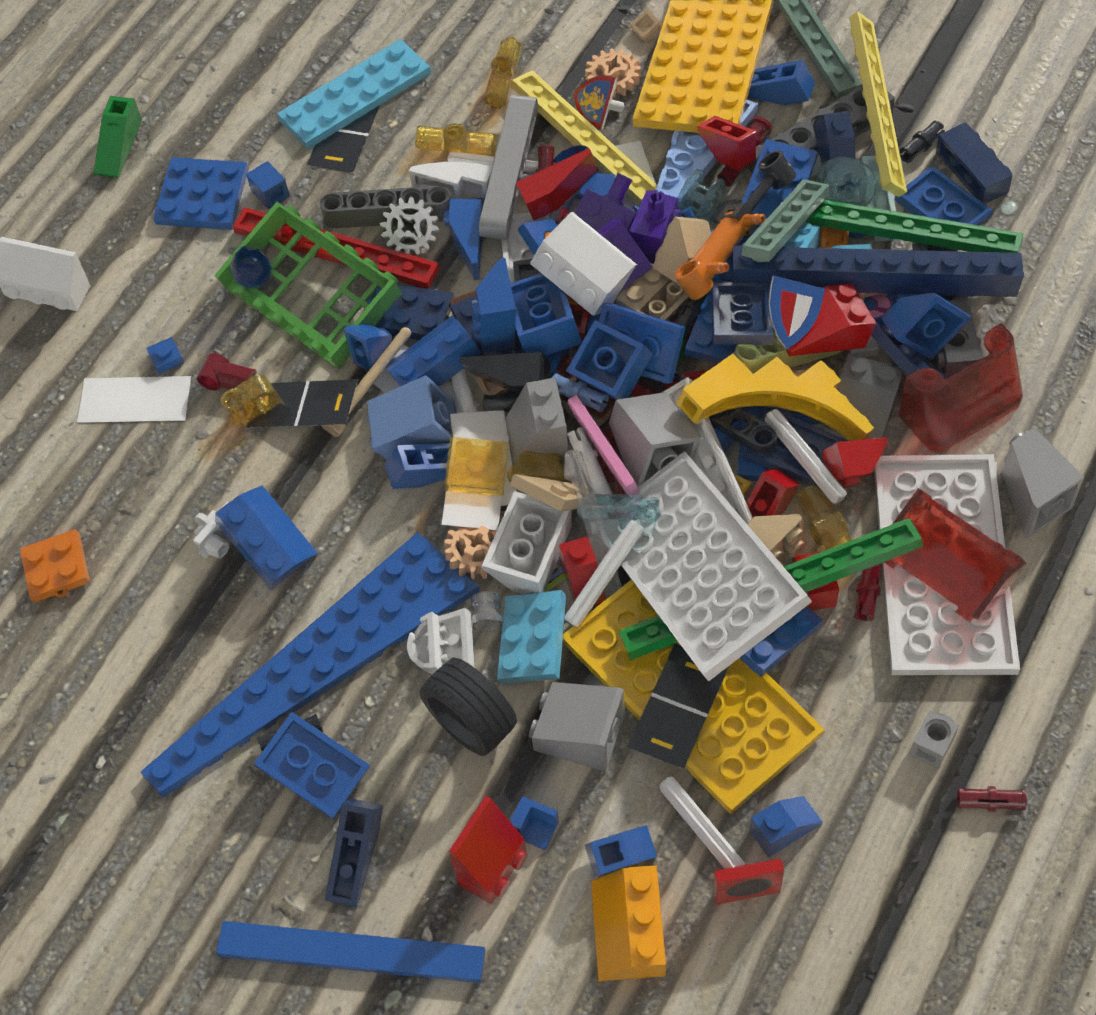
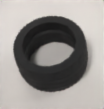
[419,657,517,756]

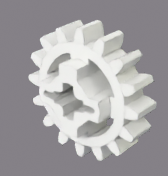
[380,197,439,256]

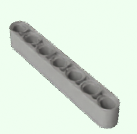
[479,95,538,240]

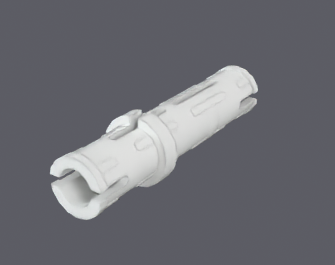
[567,427,617,515]

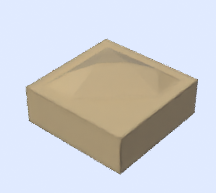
[629,8,663,44]

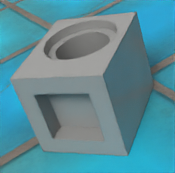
[910,710,959,769]

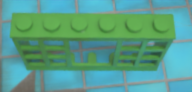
[214,202,403,370]

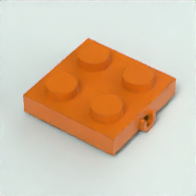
[20,529,90,603]

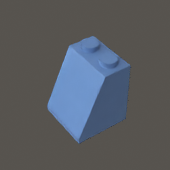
[367,375,457,460]

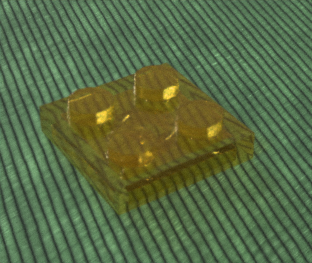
[445,437,509,496]

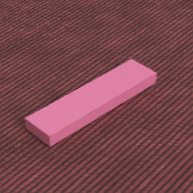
[567,395,640,499]

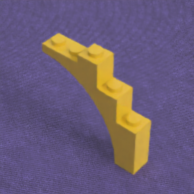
[676,354,874,441]

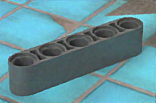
[320,186,451,228]

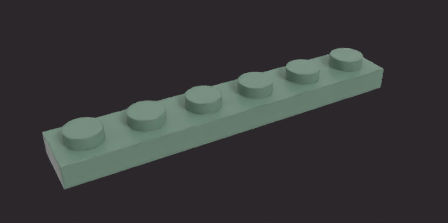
[774,0,862,99]
[742,179,829,262]

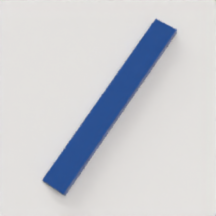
[216,921,486,983]

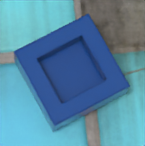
[146,337,184,374]

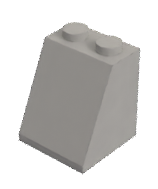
[505,378,568,474]
[609,392,701,487]
[1002,427,1084,538]
[529,682,625,771]

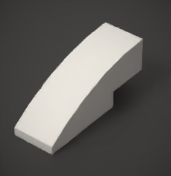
[409,162,493,199]

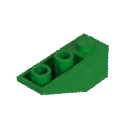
[93,96,142,178]

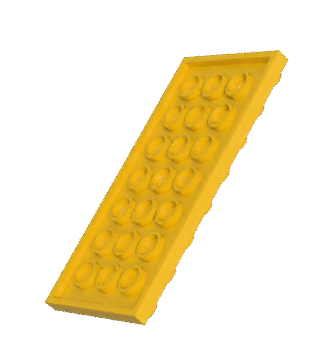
[632,0,774,133]
[562,579,825,814]

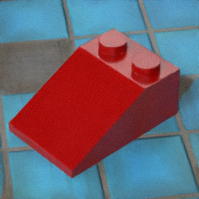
[773,284,876,357]
[449,796,528,905]

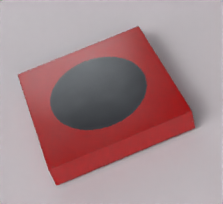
[713,858,784,905]

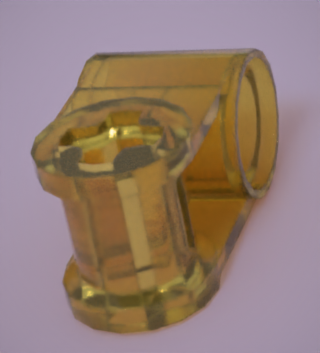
[220,374,279,426]
[507,451,566,482]

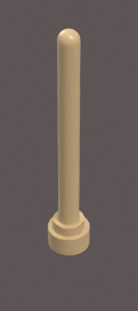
[322,327,411,437]

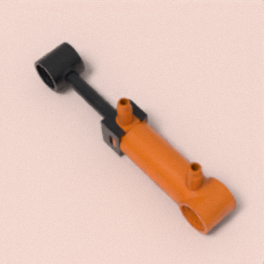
[674,151,796,300]

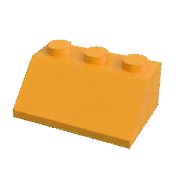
[591,865,666,981]

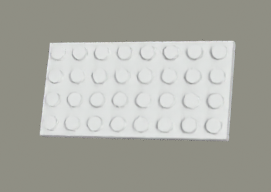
[591,451,812,681]
[874,454,1020,675]

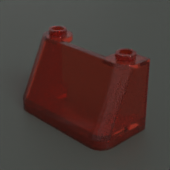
[899,323,1023,452]
[884,488,1027,623]

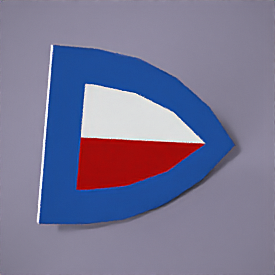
[769,276,825,349]

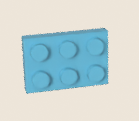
[497,590,566,684]

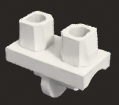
[193,501,229,559]

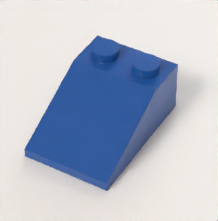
[511,273,582,356]

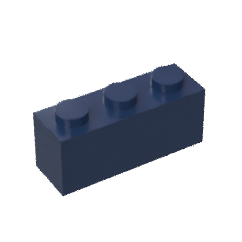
[936,122,1013,204]

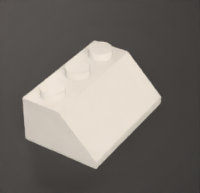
[530,212,637,316]
[0,237,90,311]
[482,491,572,594]

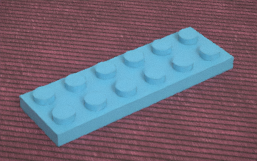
[277,39,431,149]

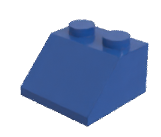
[881,293,971,360]

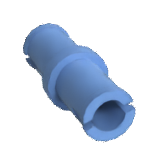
[552,373,609,412]

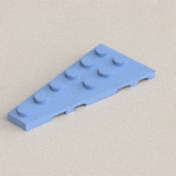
[656,100,758,207]

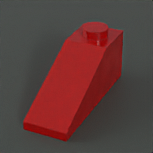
[516,148,597,221]

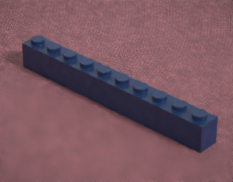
[731,246,1024,297]

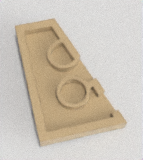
[509,474,596,511]

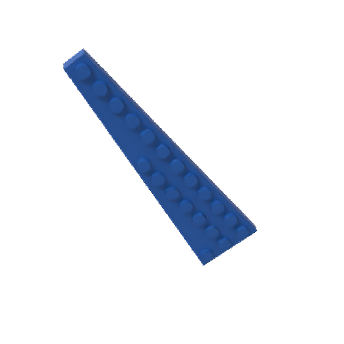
[141,532,480,797]

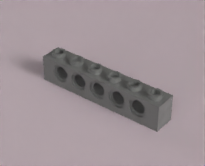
[749,85,895,173]
[912,242,982,379]

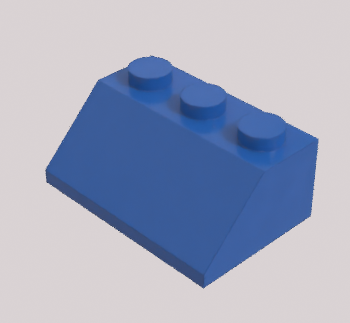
[471,258,516,353]
[386,316,482,387]
[215,485,318,590]

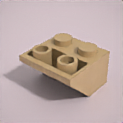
[653,217,711,283]
[616,263,689,321]
[747,514,806,567]

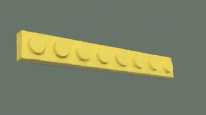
[849,11,907,197]
[512,70,657,206]

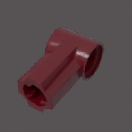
[196,353,257,394]

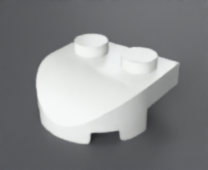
[407,608,474,674]

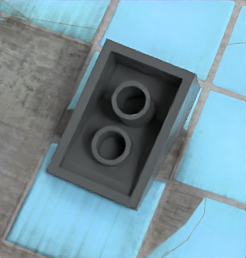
[823,353,904,440]

